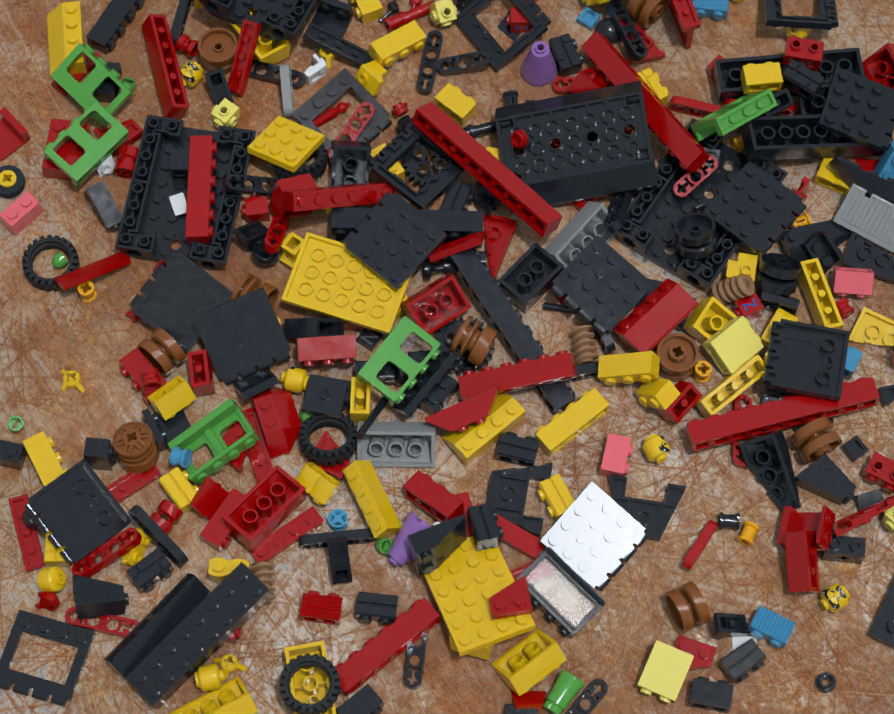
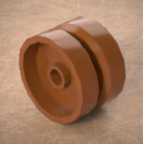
[626,0,670,28]
[198,27,238,74]
[137,327,186,376]
[656,333,699,382]
[791,417,842,463]
[665,581,711,633]

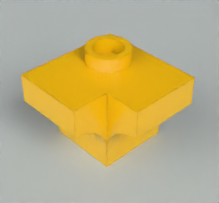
[355,60,388,96]
[279,232,304,269]
[726,253,758,282]

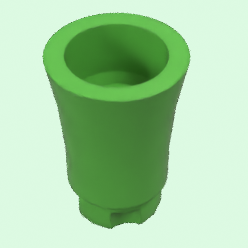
[543,670,585,714]

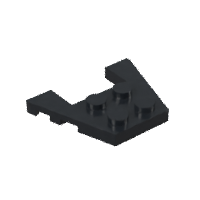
[486,463,553,537]
[609,475,686,541]

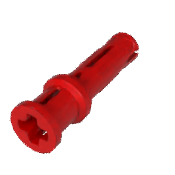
[383,0,435,33]

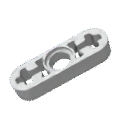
[280,64,295,117]

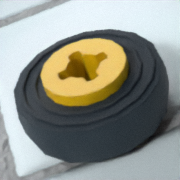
[0,165,26,198]

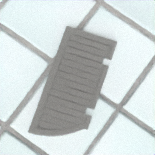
[833,183,894,253]

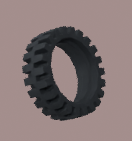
[272,143,327,180]
[22,235,80,292]
[299,413,357,466]
[279,653,340,714]

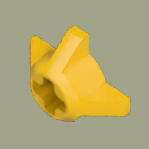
[319,48,338,69]
[60,369,86,393]
[213,654,247,680]

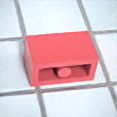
[0,191,43,236]
[832,266,874,298]
[600,433,634,477]

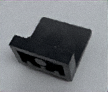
[311,0,353,38]
[141,408,191,452]

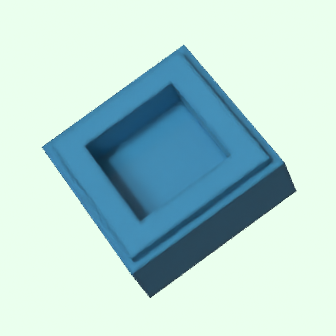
[576,6,601,31]

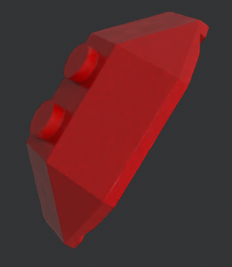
[251,386,301,459]
[425,386,500,433]

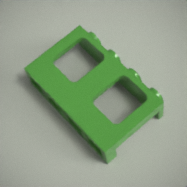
[51,43,136,127]
[690,88,777,141]
[44,102,129,187]
[356,316,441,406]
[168,398,260,485]

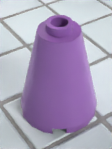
[521,41,557,87]
[388,511,430,566]

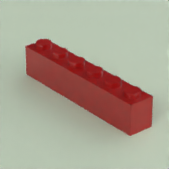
[141,14,190,119]
[185,135,218,245]
[283,181,395,212]
[458,350,578,400]
[335,598,442,697]

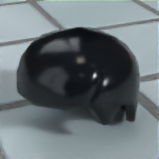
[594,18,620,44]
[251,238,282,266]

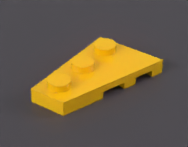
[849,307,894,348]

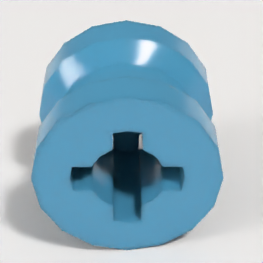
[169,446,192,468]
[328,509,348,532]

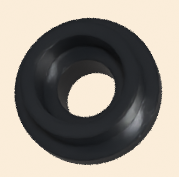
[816,672,836,693]

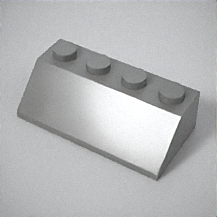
[545,201,617,269]
[357,421,436,468]

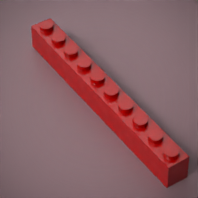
[581,31,710,172]
[412,101,563,238]
[685,377,880,452]

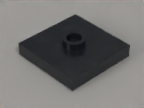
[233,368,279,400]
[302,374,348,419]

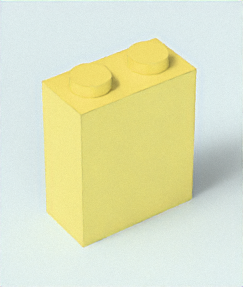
[702,316,764,375]
[638,640,694,704]

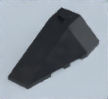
[739,429,801,513]

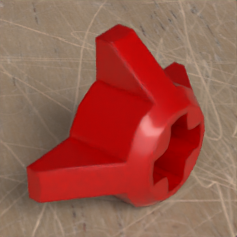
[34,592,61,611]

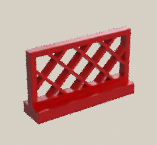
[668,0,701,50]

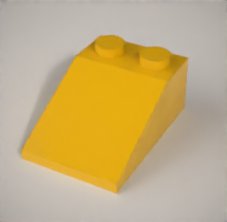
[683,296,754,343]

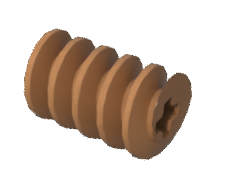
[712,274,755,305]
[571,325,598,366]
[250,562,276,606]

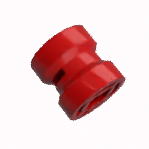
[175,34,198,58]

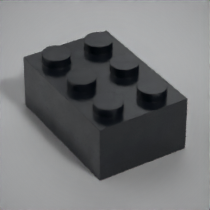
[498,242,564,313]

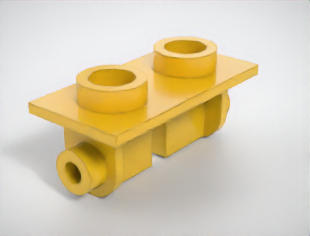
[120,527,151,567]

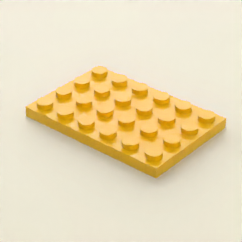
[281,232,412,335]
[423,536,536,657]

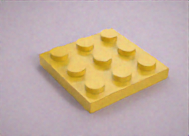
[247,116,325,173]

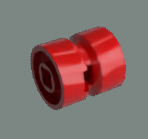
[113,145,139,179]
[150,499,183,535]

